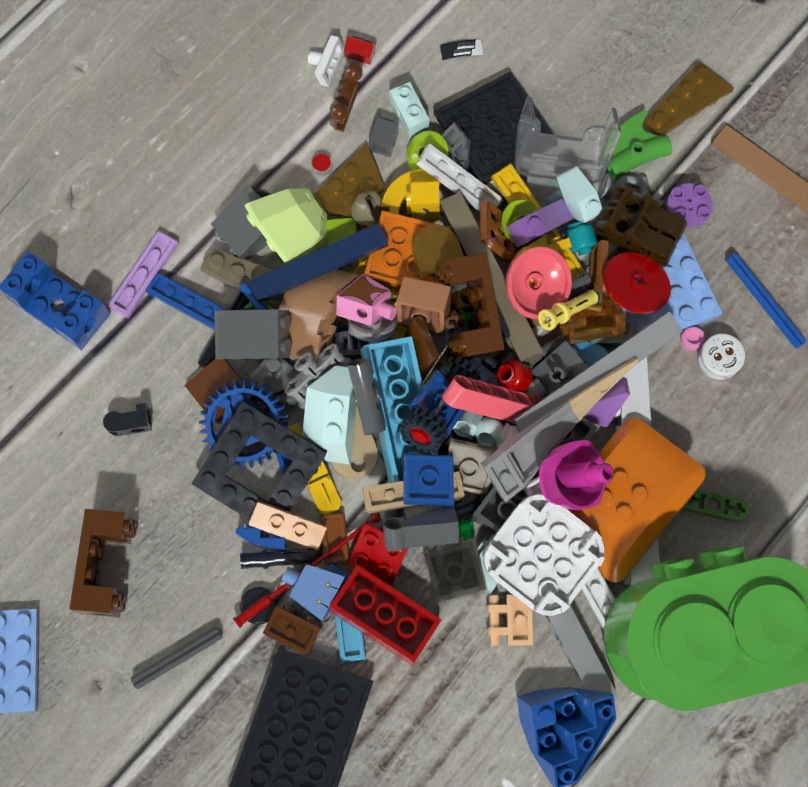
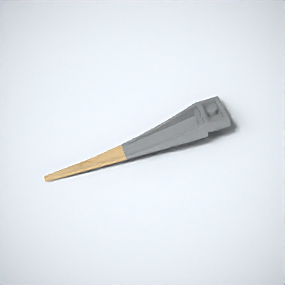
[480,358,639,502]

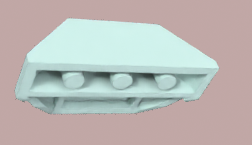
[302,365,356,464]

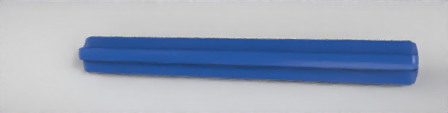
[726,252,806,349]

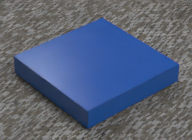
[403,454,454,506]

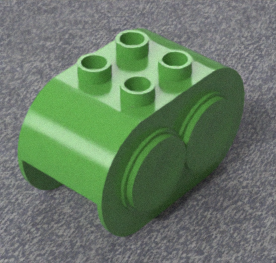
[604,546,808,711]

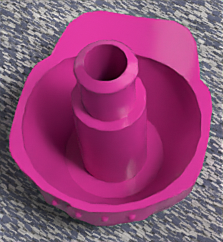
[539,440,614,510]

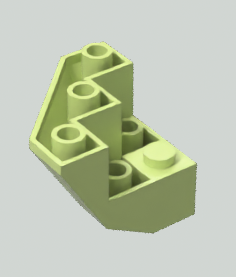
[244,188,327,264]

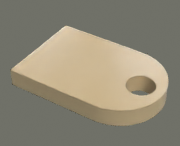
[331,407,378,480]

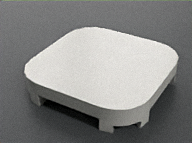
[483,494,605,616]

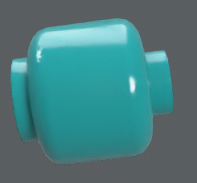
[564,221,597,256]

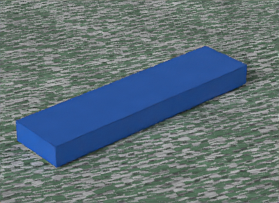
[145,272,227,331]

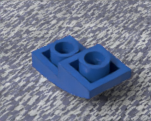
[235,524,287,551]

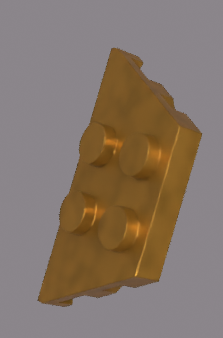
[314,144,384,218]

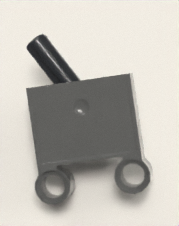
[379,493,482,551]

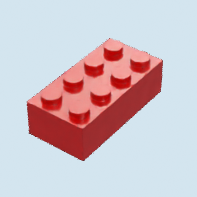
[329,565,441,667]

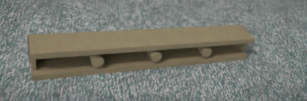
[440,191,543,365]

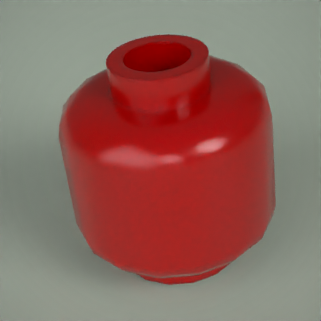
[497,360,533,392]

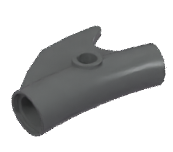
[347,358,386,436]

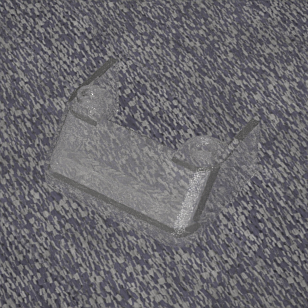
[515,96,622,184]

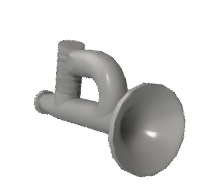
[598,174,663,207]

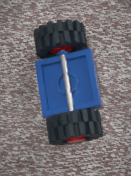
[400,356,481,453]

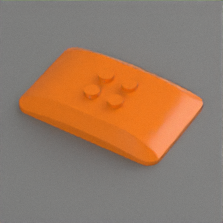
[567,418,706,583]

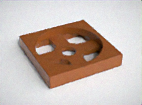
[480,200,515,263]

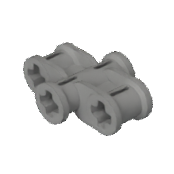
[284,344,352,409]

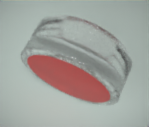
[310,152,333,177]

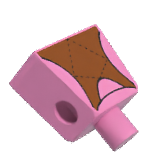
[336,274,397,325]

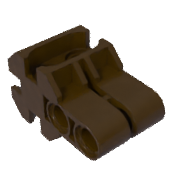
[594,185,687,265]

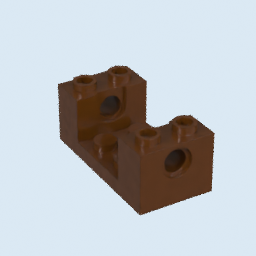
[435,253,504,359]
[69,509,137,618]

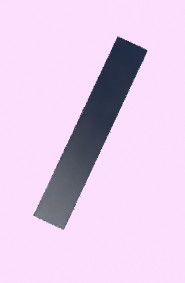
[249,223,389,303]

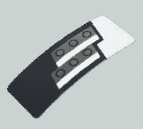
[440,40,483,60]

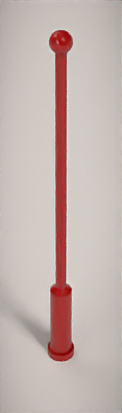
[233,513,381,628]

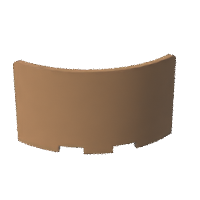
[278,269,358,360]

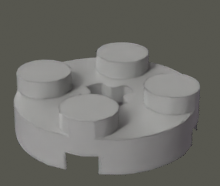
[348,317,396,344]

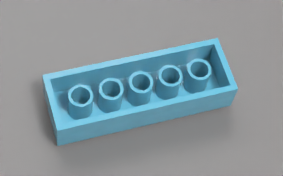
[360,337,438,483]

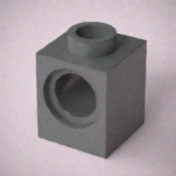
[369,118,399,157]

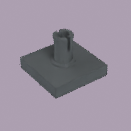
[532,340,590,394]

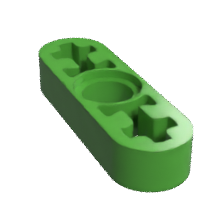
[682,489,749,522]

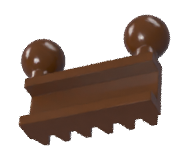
[329,63,363,132]

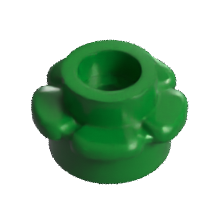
[458,517,474,542]

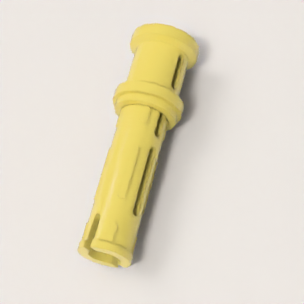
[538,290,598,330]

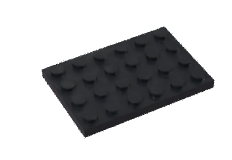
[229,648,374,787]

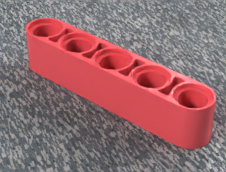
[442,375,542,423]

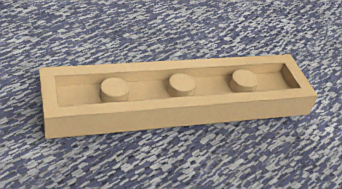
[362,472,465,514]

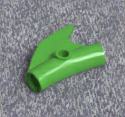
[603,110,672,180]

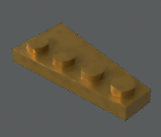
[642,61,734,136]

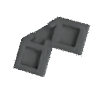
[442,122,471,172]

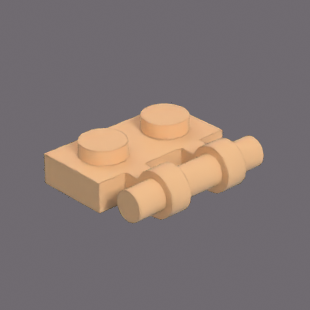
[487,595,533,646]

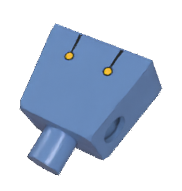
[281,564,345,620]

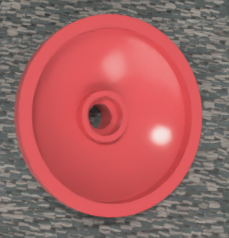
[505,247,572,319]

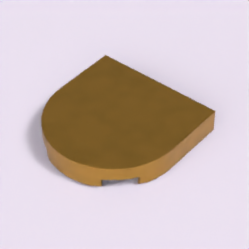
[412,225,464,278]

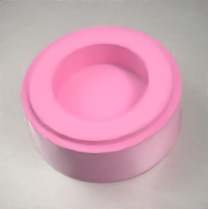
[680,326,705,351]

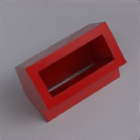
[344,35,377,65]

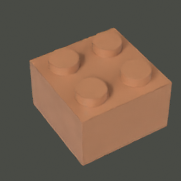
[397,277,451,335]

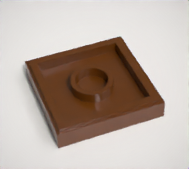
[403,316,440,382]
[184,359,243,422]

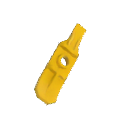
[287,423,342,515]

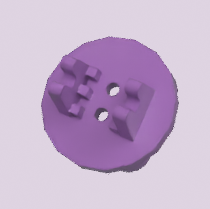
[667,183,713,228]

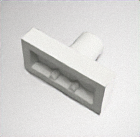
[308,35,344,87]

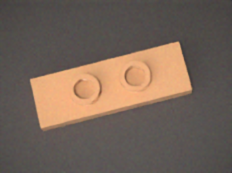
[249,501,327,550]

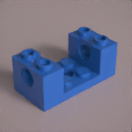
[0,251,110,351]

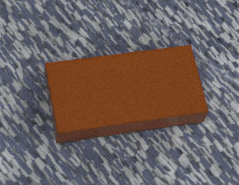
[588,240,609,292]
[319,512,349,565]

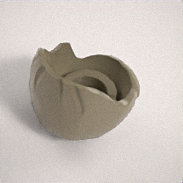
[351,190,382,227]

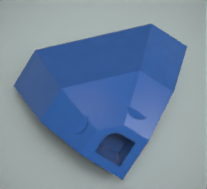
[517,687,617,787]

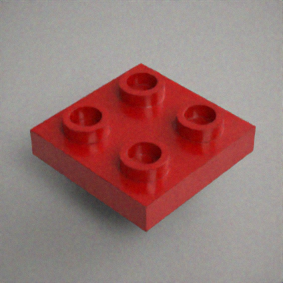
[347,520,408,586]

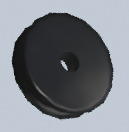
[240,587,277,625]

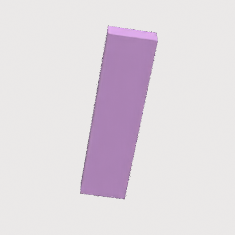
[108,230,179,319]

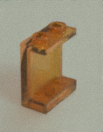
[557,292,626,344]

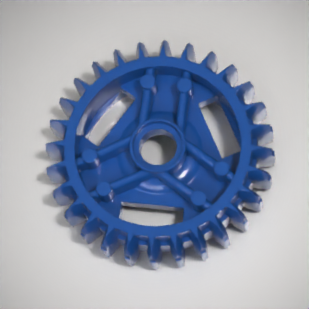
[199,379,289,469]

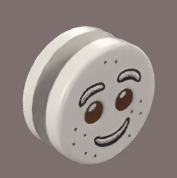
[698,333,745,380]

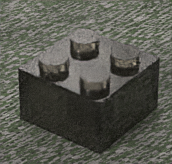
[423,541,486,606]

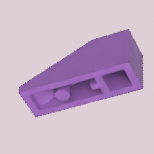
[507,198,573,248]

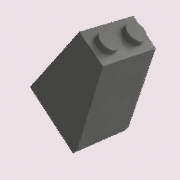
[211,185,271,259]
[214,310,292,359]

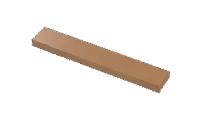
[712,124,808,213]

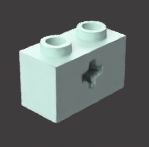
[389,82,429,140]

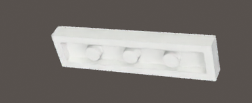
[416,144,502,216]

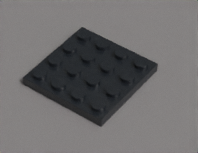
[434,71,558,185]

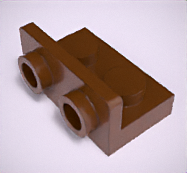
[263,605,322,656]

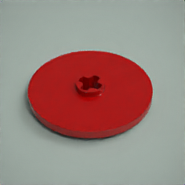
[603,252,671,314]

